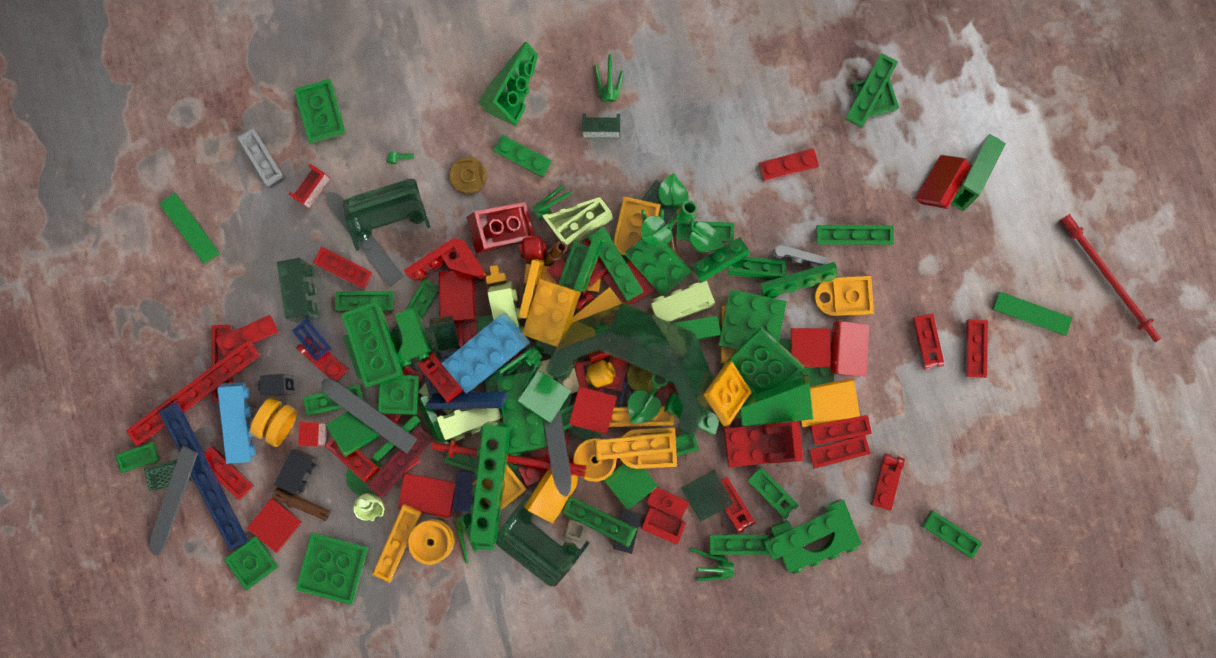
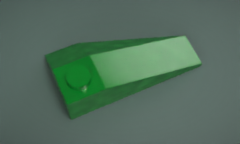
[478,42,538,126]

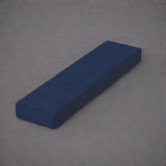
[427,391,507,410]

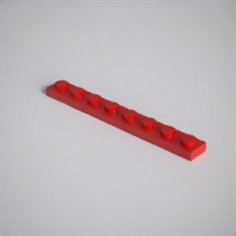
[126,340,261,446]

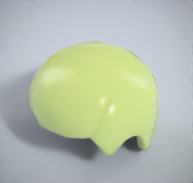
[353,493,385,521]

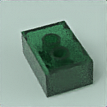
[276,257,320,323]

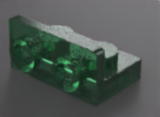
[426,315,460,359]

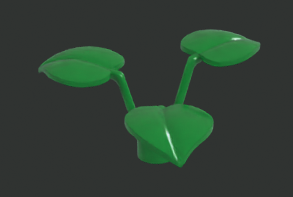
[640,173,723,252]
[628,334,713,424]

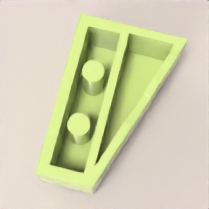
[543,197,613,251]

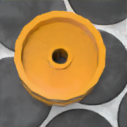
[250,397,298,447]
[573,438,617,482]
[408,519,455,565]

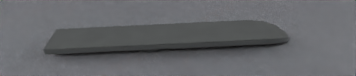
[327,192,404,287]
[321,379,417,454]
[544,409,572,497]
[150,446,198,555]

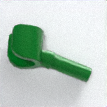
[387,152,414,164]

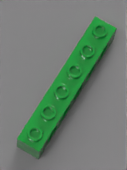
[467,421,511,545]

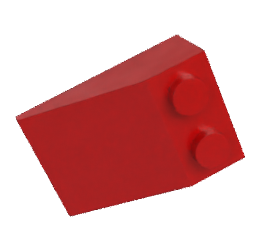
[466,202,535,254]

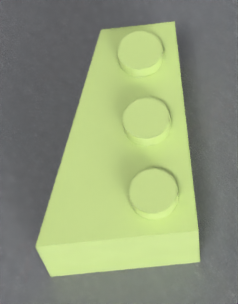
[488,281,526,337]
[650,281,715,326]
[437,408,503,441]

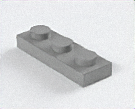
[237,128,284,187]

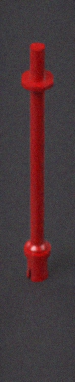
[1059,214,1161,343]
[432,440,587,478]

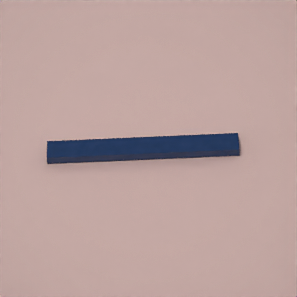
[159,402,248,550]

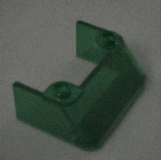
[343,179,431,251]
[495,494,590,587]

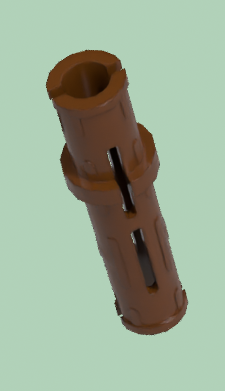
[272,487,331,522]

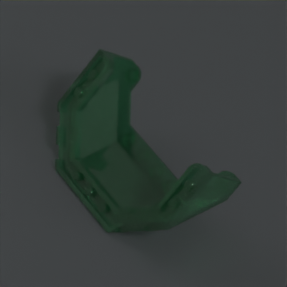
[546,303,714,439]

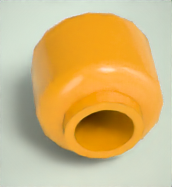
[585,360,615,388]

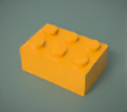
[523,279,581,347]

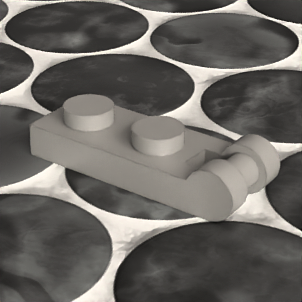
[773,245,829,268]

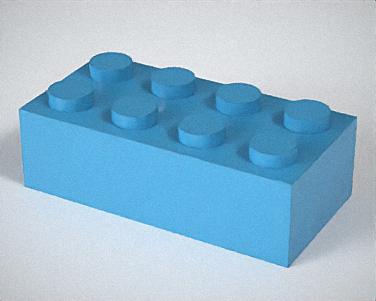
[442,313,530,394]

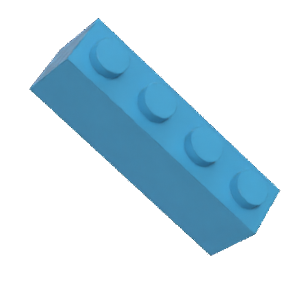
[218,382,256,464]

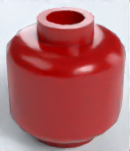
[519,236,547,262]

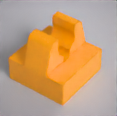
[485,265,507,285]

